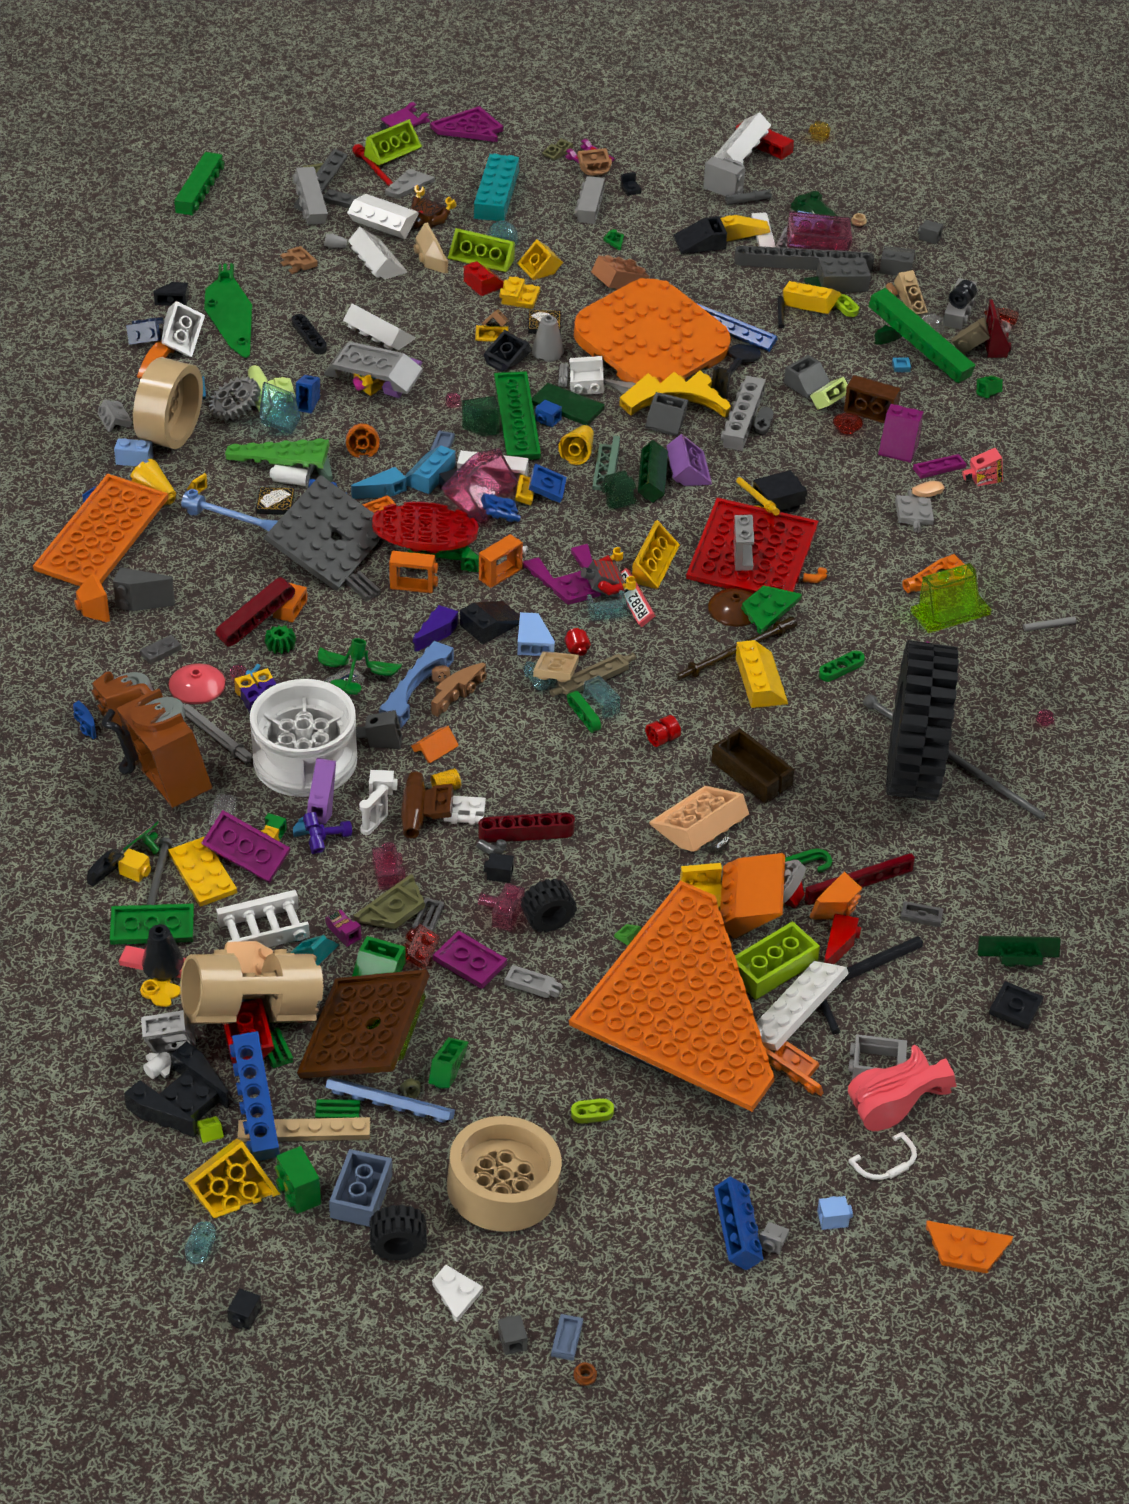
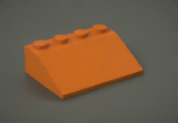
[720,853,785,938]

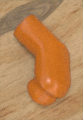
[803,567,828,583]

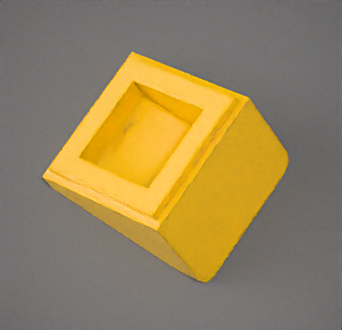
[187,473,207,494]

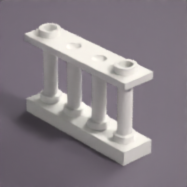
[216,890,310,947]

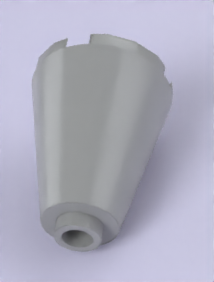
[532,315,564,362]

